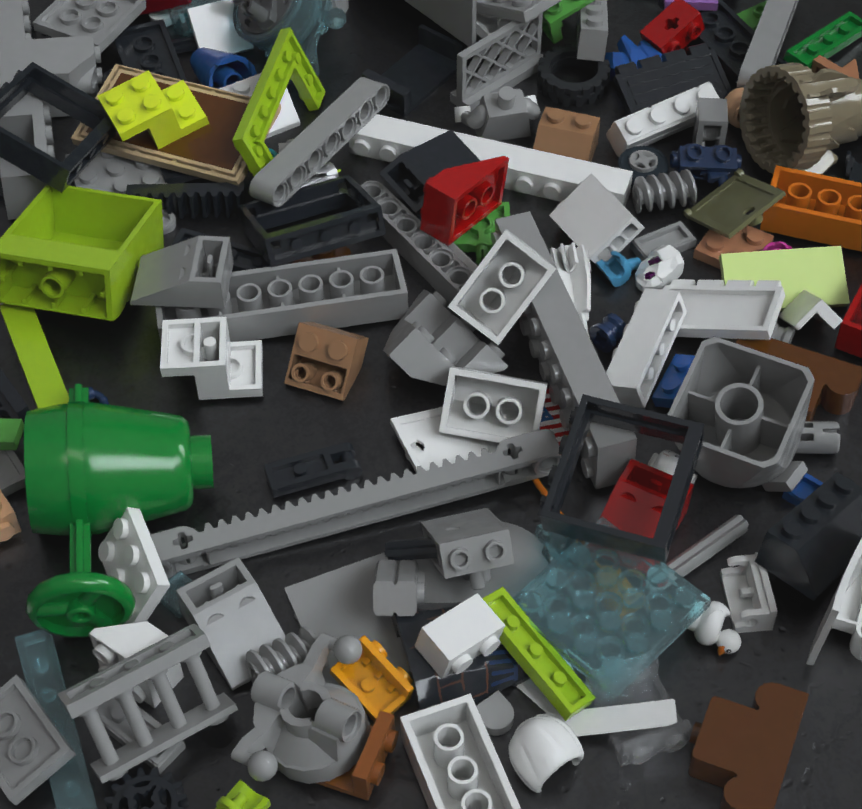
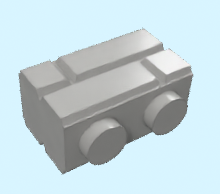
[373,560,425,616]

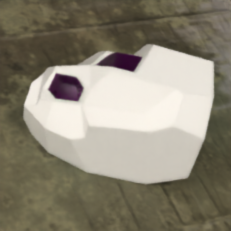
[635,245,684,292]

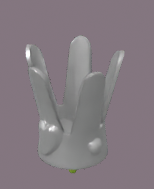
[301,162,341,188]

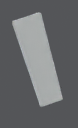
[536,699,677,737]

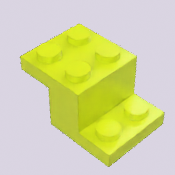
[97,70,209,150]

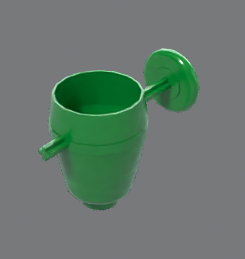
[24,384,214,638]

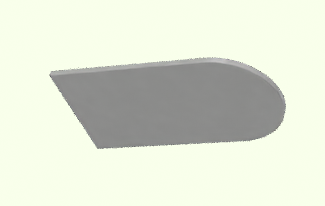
[284,521,558,686]

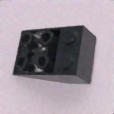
[379,130,480,221]

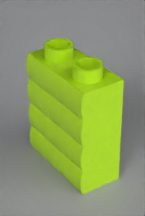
[0,185,164,321]

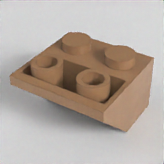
[284,322,369,401]

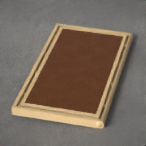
[71,64,281,186]

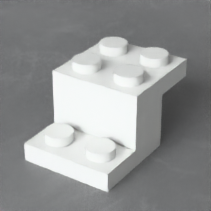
[160,317,263,400]

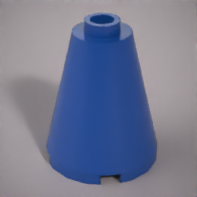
[190,47,257,89]

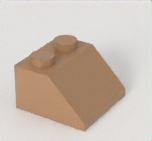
[533,107,600,162]

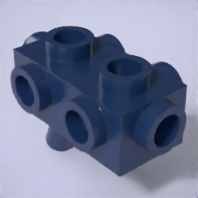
[670,144,742,186]

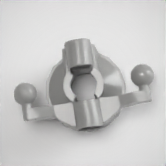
[231,633,370,784]

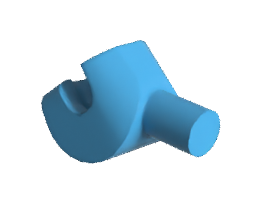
[596,251,642,287]

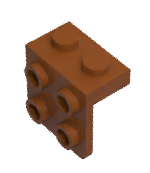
[316,710,399,801]

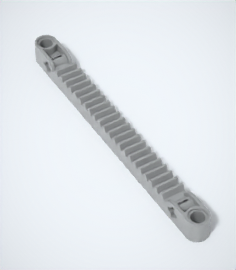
[150,429,561,580]

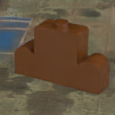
[736,338,862,421]
[688,682,809,809]

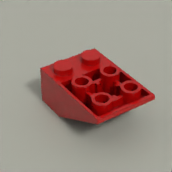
[585,458,694,579]

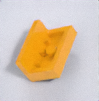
[330,635,414,723]

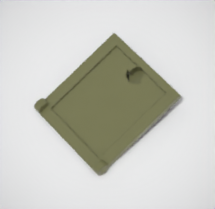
[683,168,786,239]

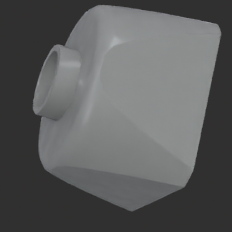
[667,336,815,489]

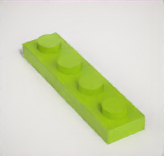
[482,587,596,721]

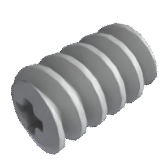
[632,169,697,214]
[246,627,329,683]

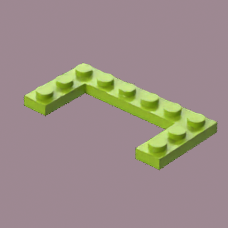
[232,27,326,176]

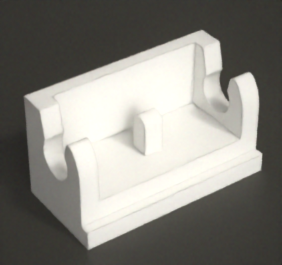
[720,552,778,633]

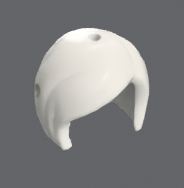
[508,716,584,793]

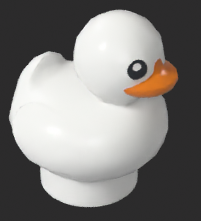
[685,601,742,656]

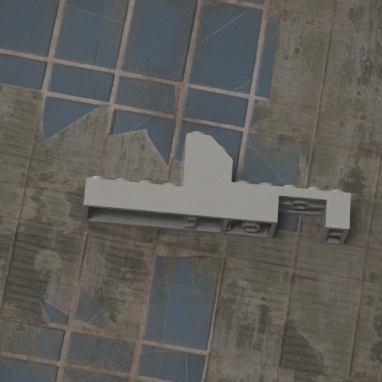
[0,0,103,220]

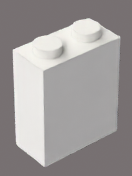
[549,173,645,264]

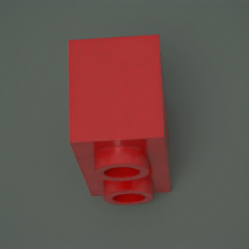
[640,0,705,54]

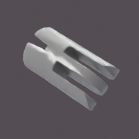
[795,421,840,454]

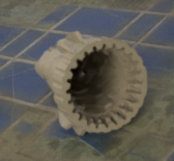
[739,63,862,174]

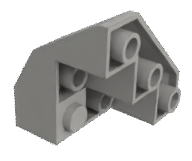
[383,289,508,386]

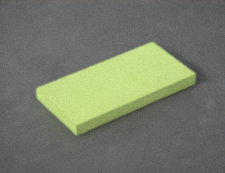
[719,246,850,311]

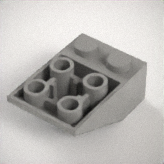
[130,236,234,309]
[176,557,286,691]

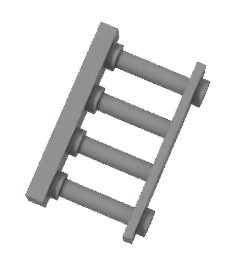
[57,623,238,784]

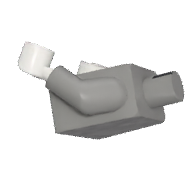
[454,86,540,141]

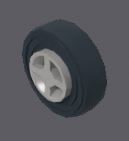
[617,146,669,189]

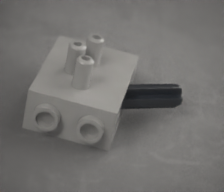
[384,508,515,590]

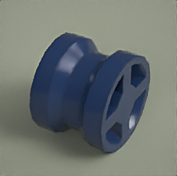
[589,313,626,353]

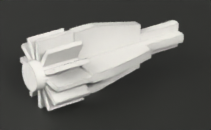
[550,242,592,338]

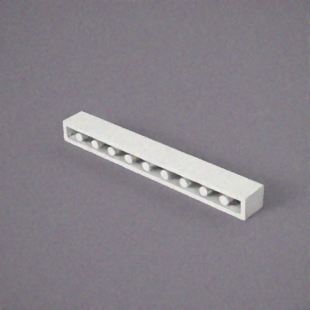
[349,114,633,207]

